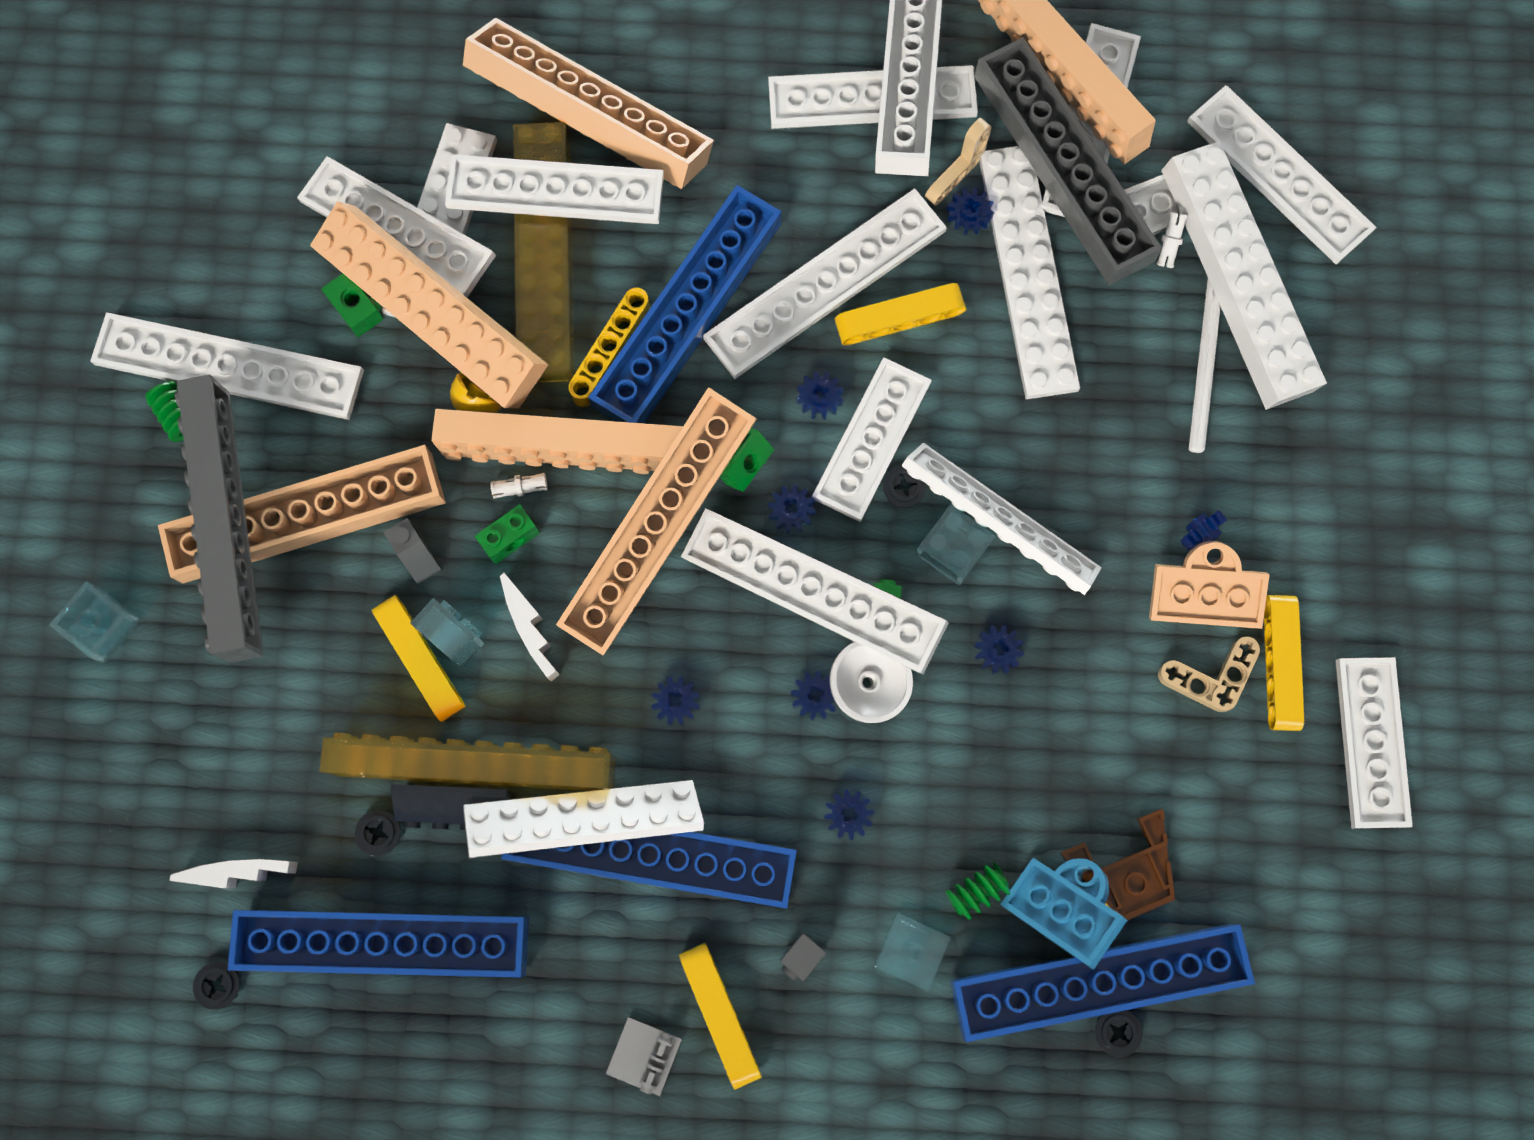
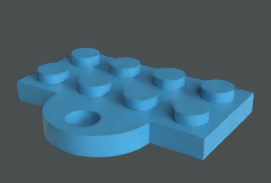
[1001,858,1127,970]

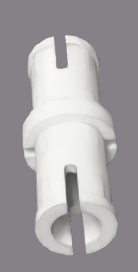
[1157,211,1188,268]
[491,473,548,499]

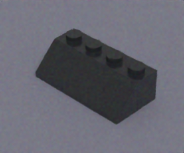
[391,784,516,831]

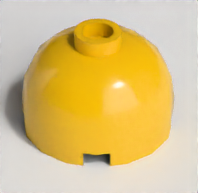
[450,372,502,413]

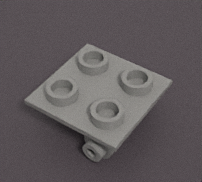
[606,1017,682,1096]

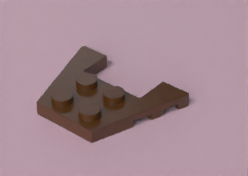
[1059,809,1175,921]

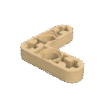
[925,118,991,206]
[1158,637,1260,712]

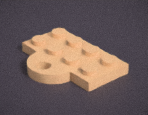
[1149,541,1269,629]

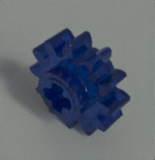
[947,187,994,235]
[797,371,844,420]
[768,484,816,534]
[1180,510,1227,551]
[974,625,1024,675]
[791,671,836,721]
[651,676,700,726]
[824,789,874,841]

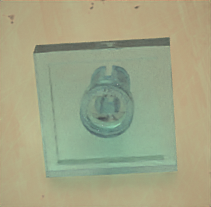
[875,913,951,991]

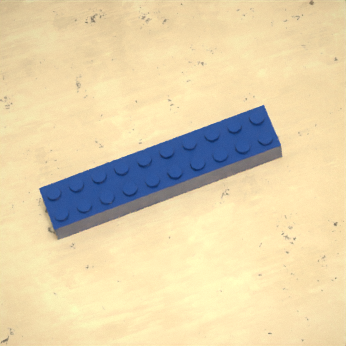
[588,185,781,424]
[501,832,797,908]
[228,910,529,977]
[950,924,1255,1042]

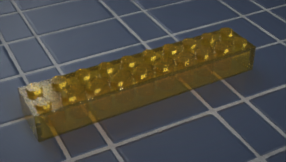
[513,122,574,383]
[319,733,616,791]

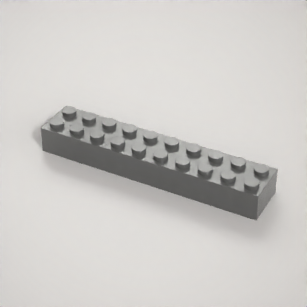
[974,37,1162,285]
[175,374,264,663]

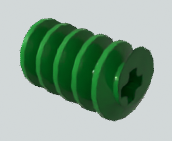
[145,381,184,442]
[945,861,1010,920]

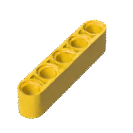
[834,283,966,345]
[569,288,650,407]
[372,595,466,722]
[1264,595,1304,731]
[679,943,762,1090]

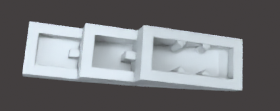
[500,573,560,681]
[169,859,298,889]

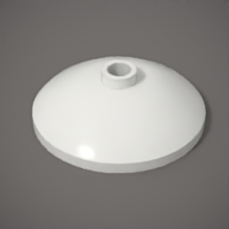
[830,642,913,723]

